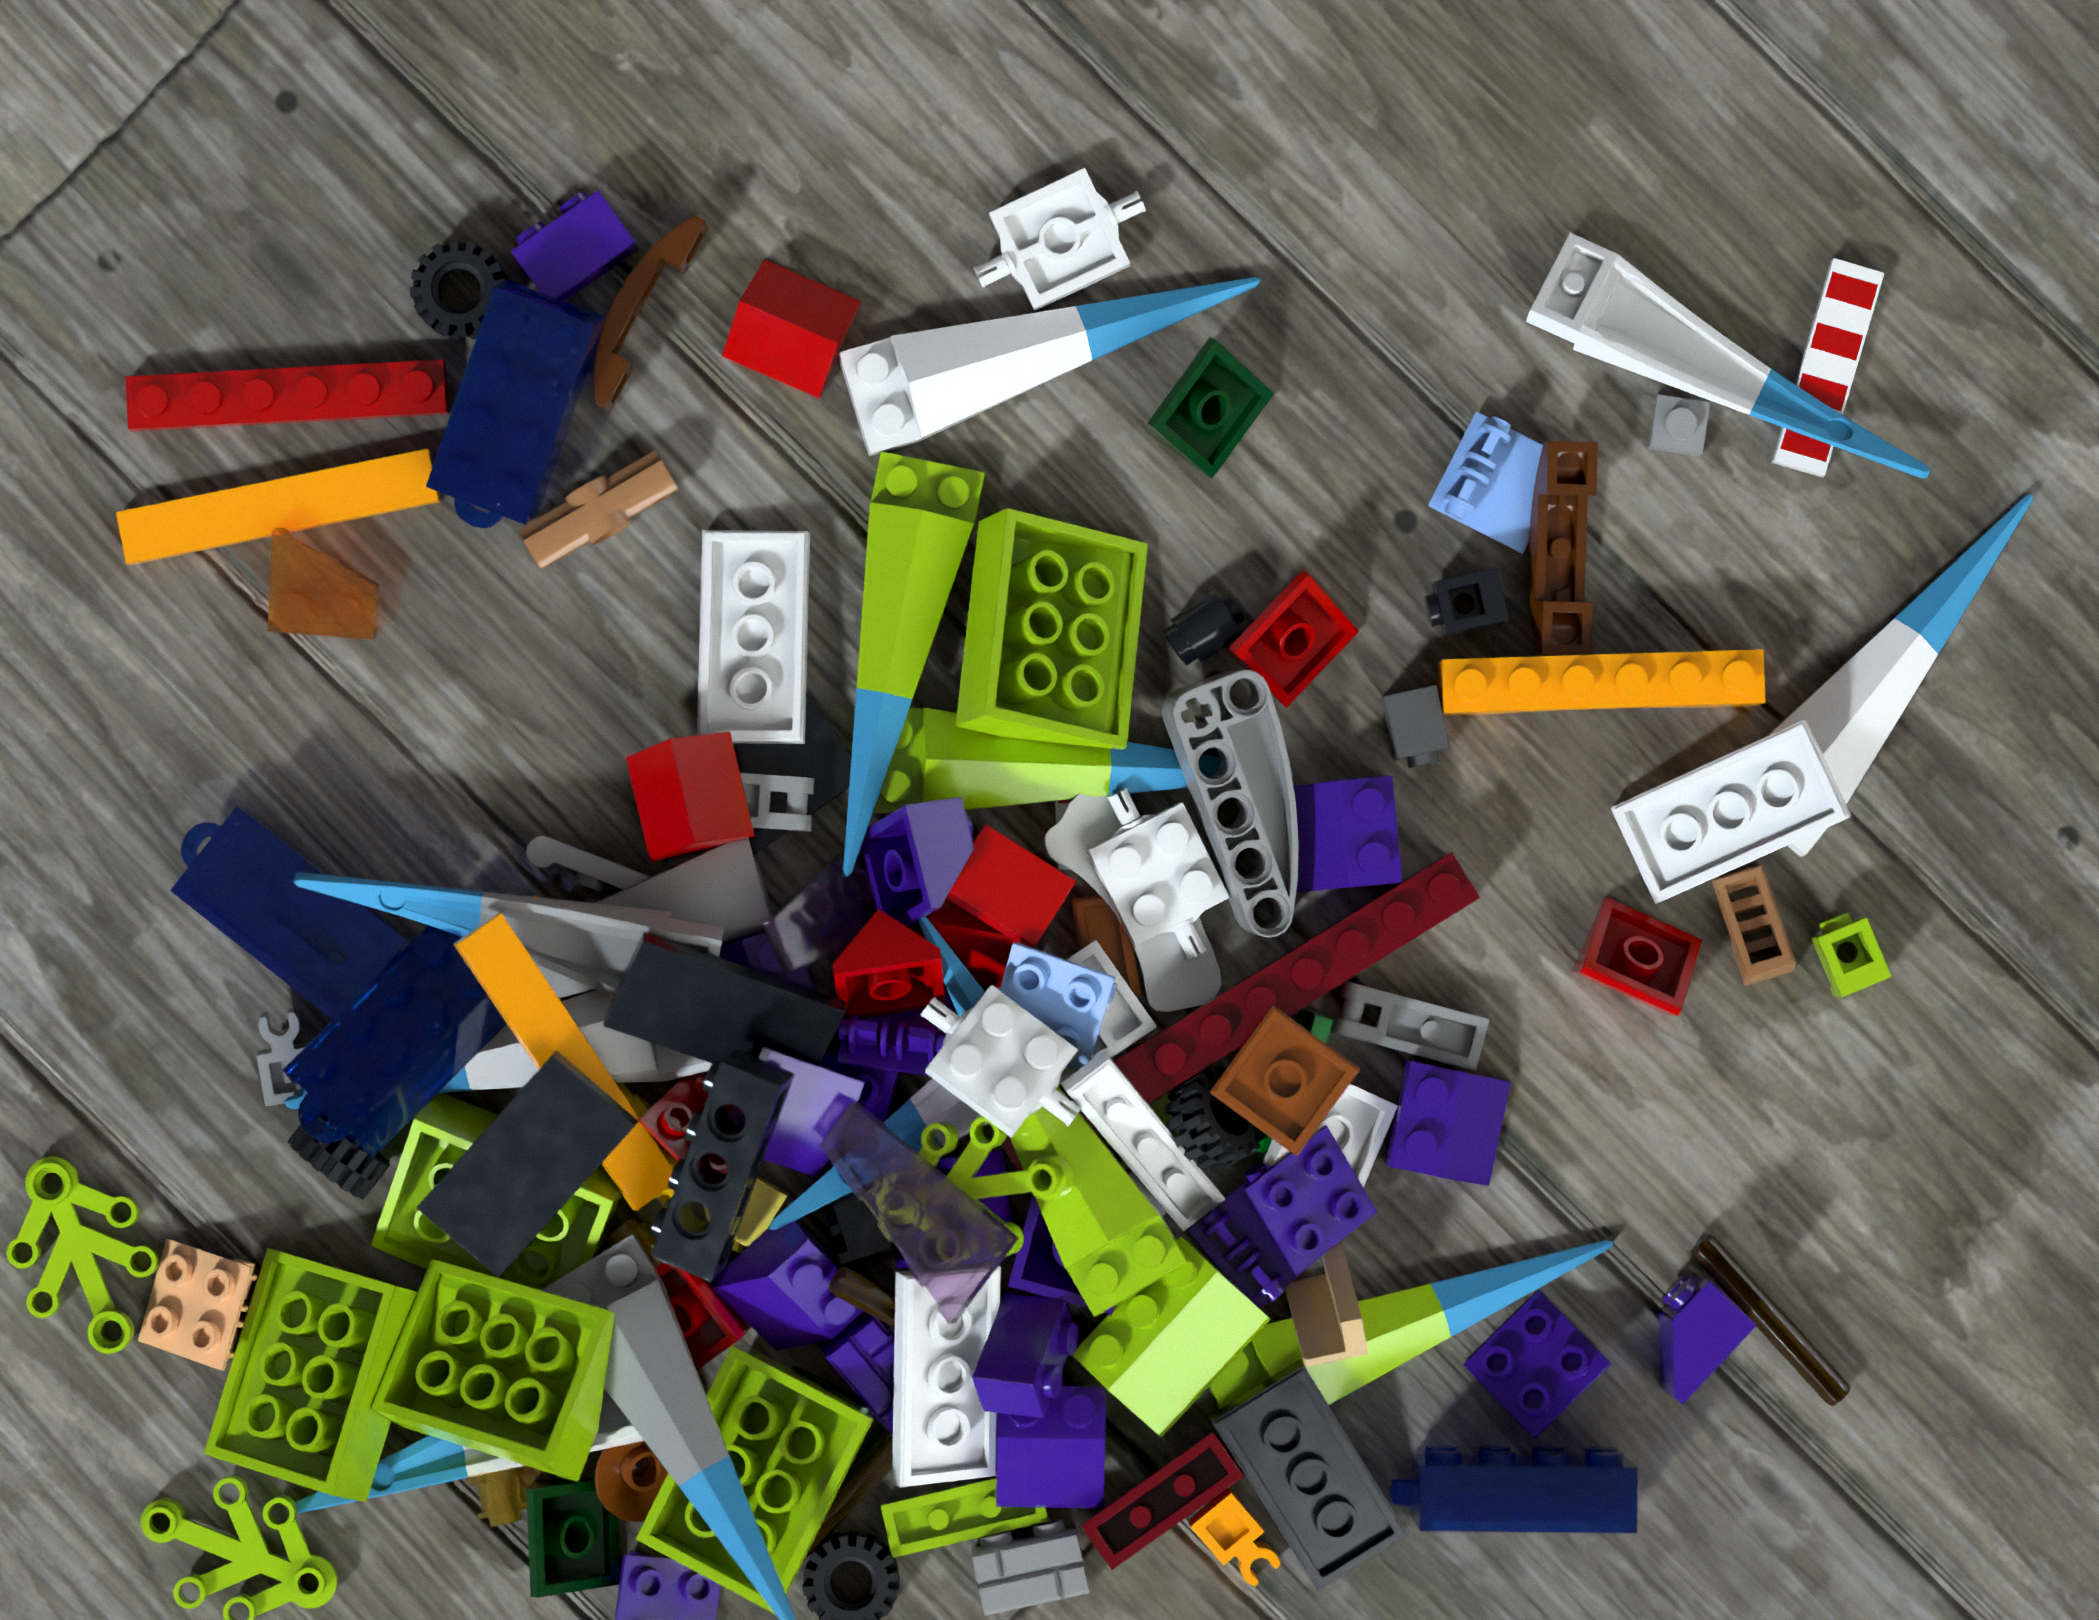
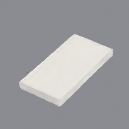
[697,530,810,744]
[1611,719,1852,904]
[892,1263,1001,1487]

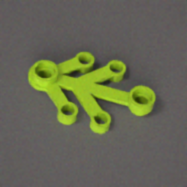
[877,1116,1075,1263]
[6,1156,160,1354]
[140,1475,338,1620]

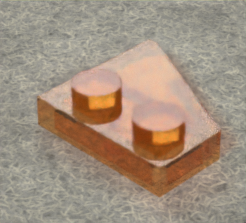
[268,527,379,640]

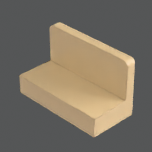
[1285,1241,1368,1367]

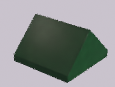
[1145,337,1274,479]
[526,1478,620,1598]

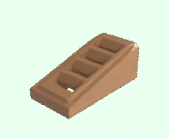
[1711,864,1796,986]

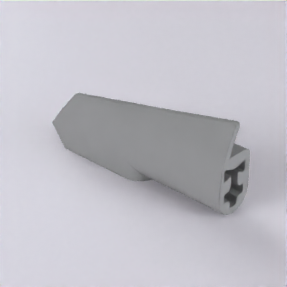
[536,838,776,998]

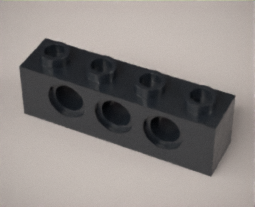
[651,1049,795,1282]

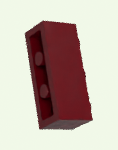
[1081,1430,1245,1570]

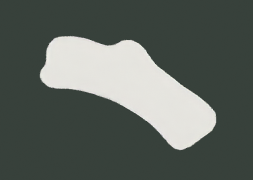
[1045,794,1222,1012]

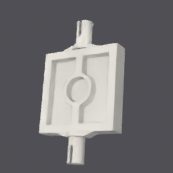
[973,168,1146,311]
[1085,788,1230,960]
[921,985,1082,1138]

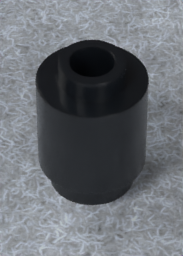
[1163,591,1245,666]

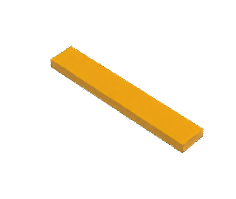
[116,449,441,565]
[454,913,673,1211]

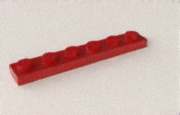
[125,359,449,432]

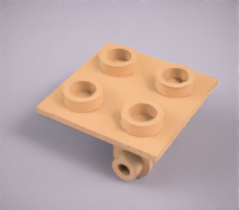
[138,1238,257,1371]

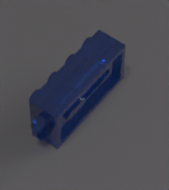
[426,280,606,528]
[170,806,414,1024]
[283,925,507,1158]
[1389,1445,1638,1533]

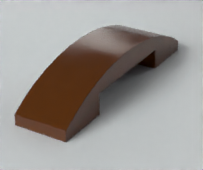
[594,216,709,414]
[1528,441,1598,655]

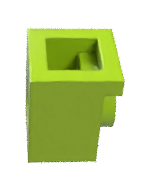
[1811,912,1892,997]

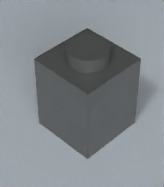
[1381,685,1450,768]

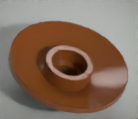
[595,1441,668,1522]

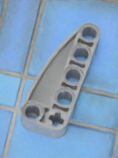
[1162,669,1299,938]

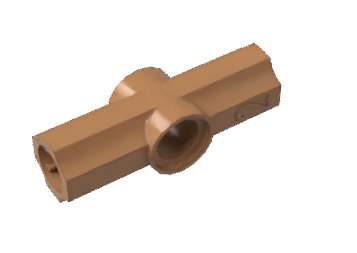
[518,450,680,570]

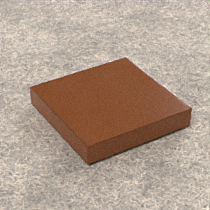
[1209,1005,1360,1156]

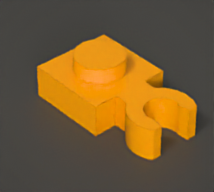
[1188,1488,1281,1587]

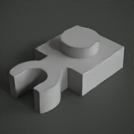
[256,1008,318,1106]

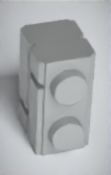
[971,1519,1089,1616]

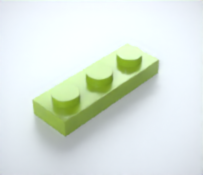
[880,1478,1049,1558]

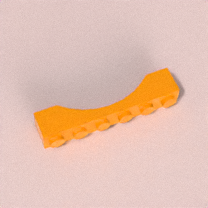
[1437,649,1765,716]

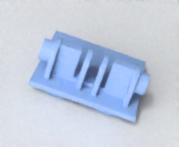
[1428,411,1543,554]
[999,942,1117,1071]

